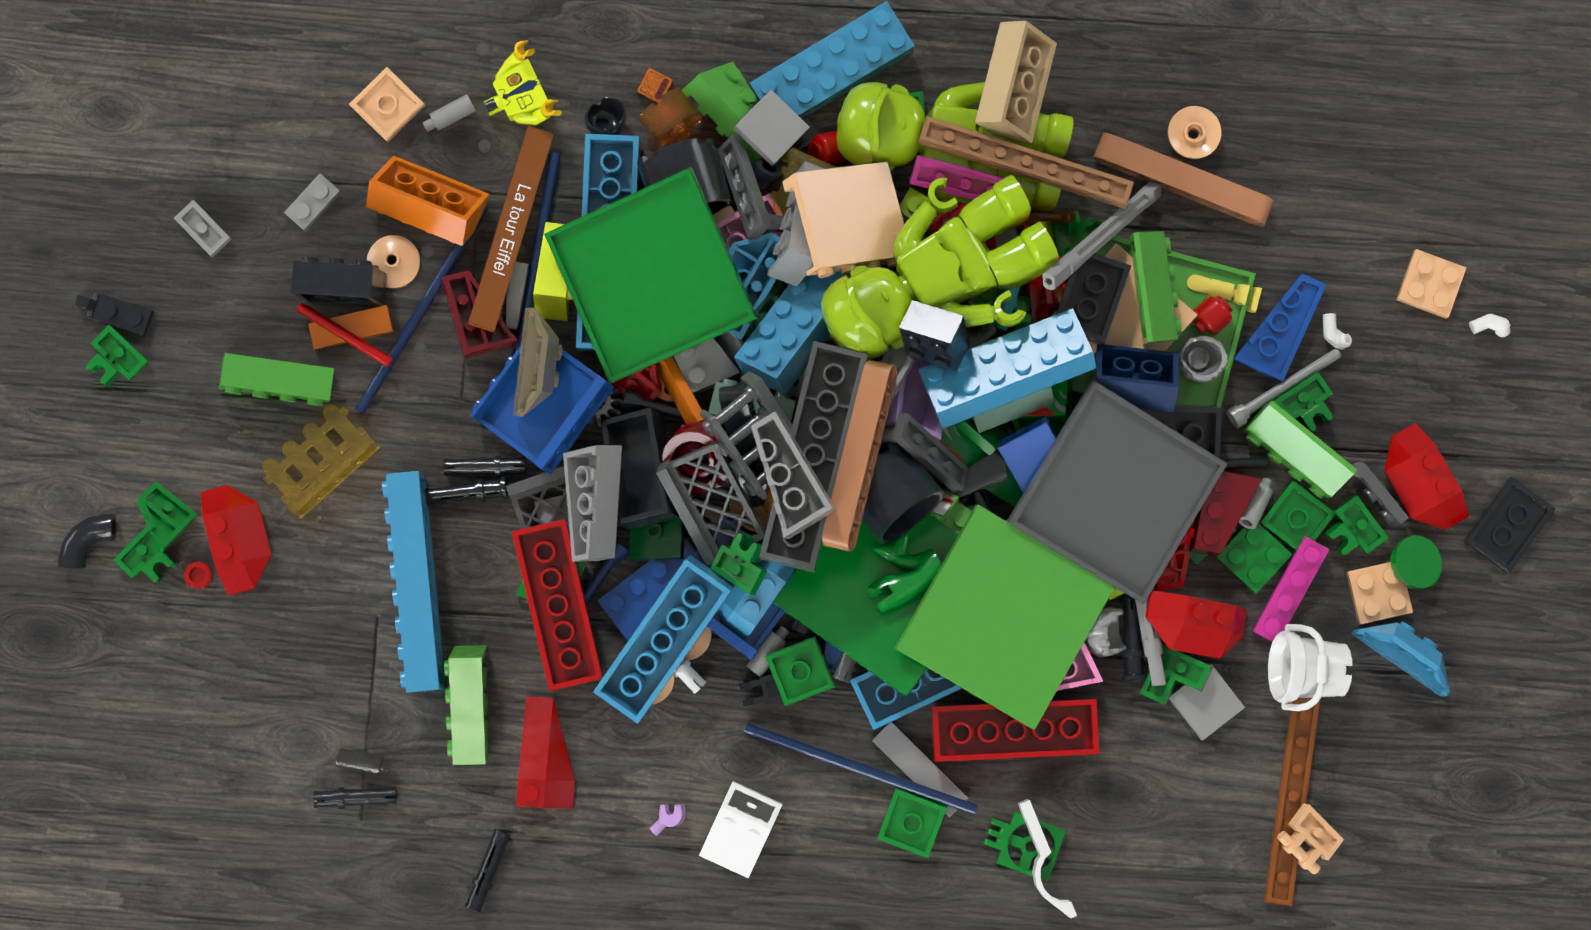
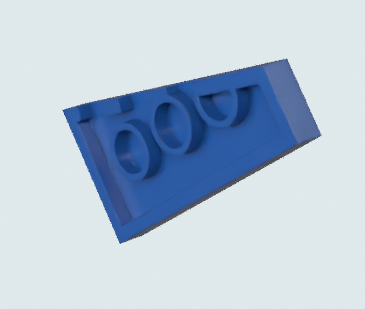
[1233,274,1326,382]
[597,537,695,641]

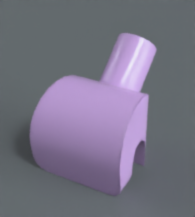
[649,804,686,836]

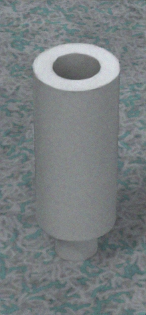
[422,94,476,132]
[1239,478,1273,529]
[746,626,790,677]

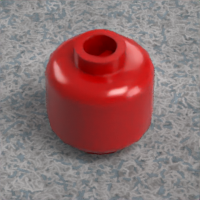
[808,131,846,168]
[1193,295,1233,335]

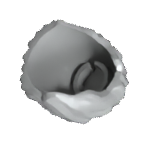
[1179,336,1228,384]
[1084,607,1126,657]

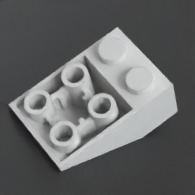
[699,781,782,878]

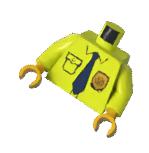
[484,40,562,125]

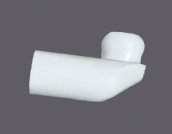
[1323,313,1352,350]
[1469,314,1511,337]

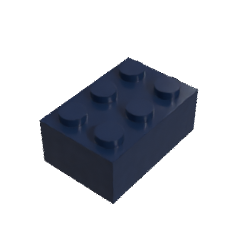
[1093,344,1179,412]

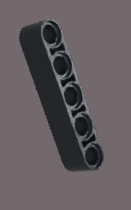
[719,384,773,508]

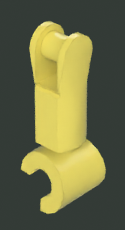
[1187,275,1262,313]

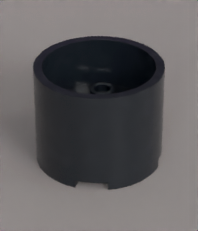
[637,138,733,214]
[862,442,944,544]

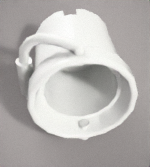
[1268,624,1352,711]

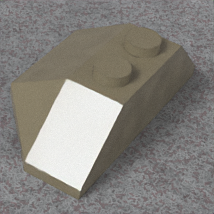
[513,308,562,417]

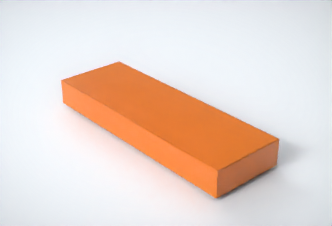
[308,305,394,351]
[656,357,704,424]

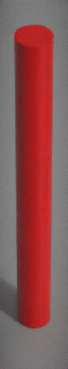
[296,302,393,367]

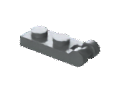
[1350,462,1409,526]

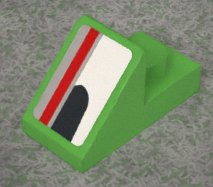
[930,491,972,534]

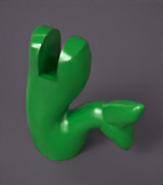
[867,534,942,613]

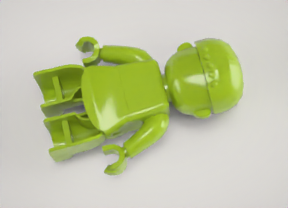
[836,82,1073,211]
[821,175,1059,360]

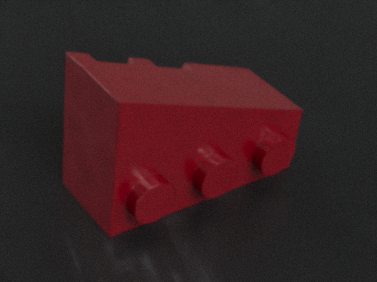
[441,270,517,360]
[1189,472,1261,557]

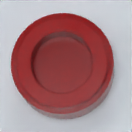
[184,562,213,589]

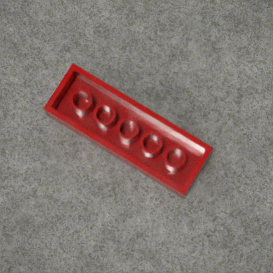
[512,518,604,691]
[931,699,1099,762]

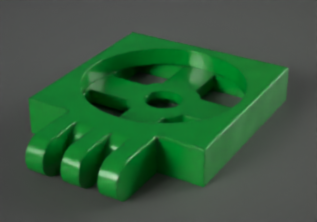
[983,812,1066,882]

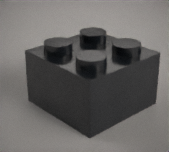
[899,300,970,371]

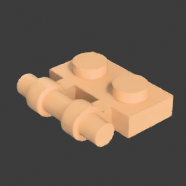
[1277,803,1344,874]

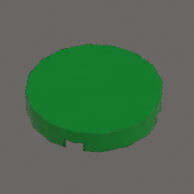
[1391,535,1442,590]

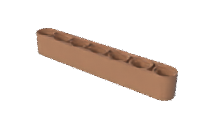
[1093,133,1274,227]
[822,360,897,551]

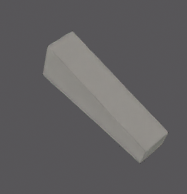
[506,262,530,332]

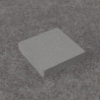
[733,90,810,166]
[1169,664,1245,741]

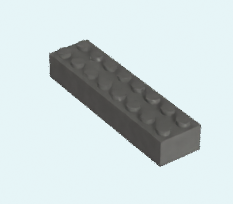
[759,341,868,573]

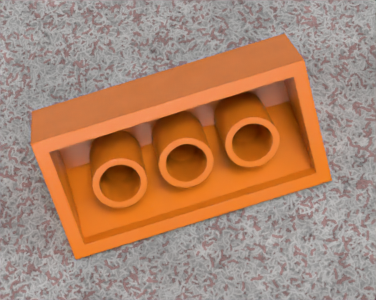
[366,155,489,246]

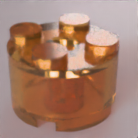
[639,88,703,148]

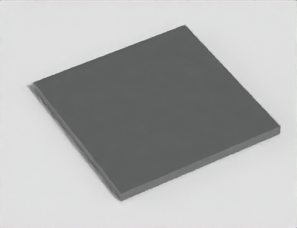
[1007,380,1228,604]

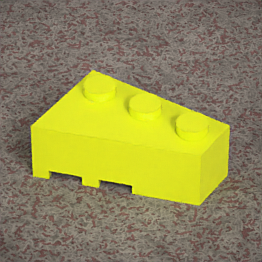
[533,222,573,321]

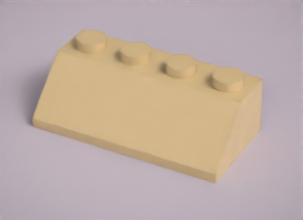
[975,21,1057,143]

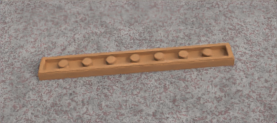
[918,116,1134,209]

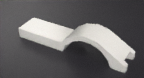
[1017,799,1077,918]

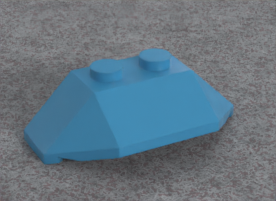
[728,233,780,340]
[718,543,795,641]
[1351,622,1450,696]

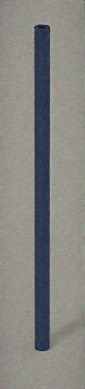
[513,152,561,355]
[355,207,489,414]
[744,723,978,815]

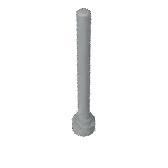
[1226,348,1341,429]

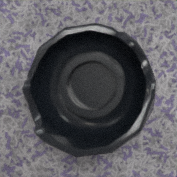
[584,96,626,135]

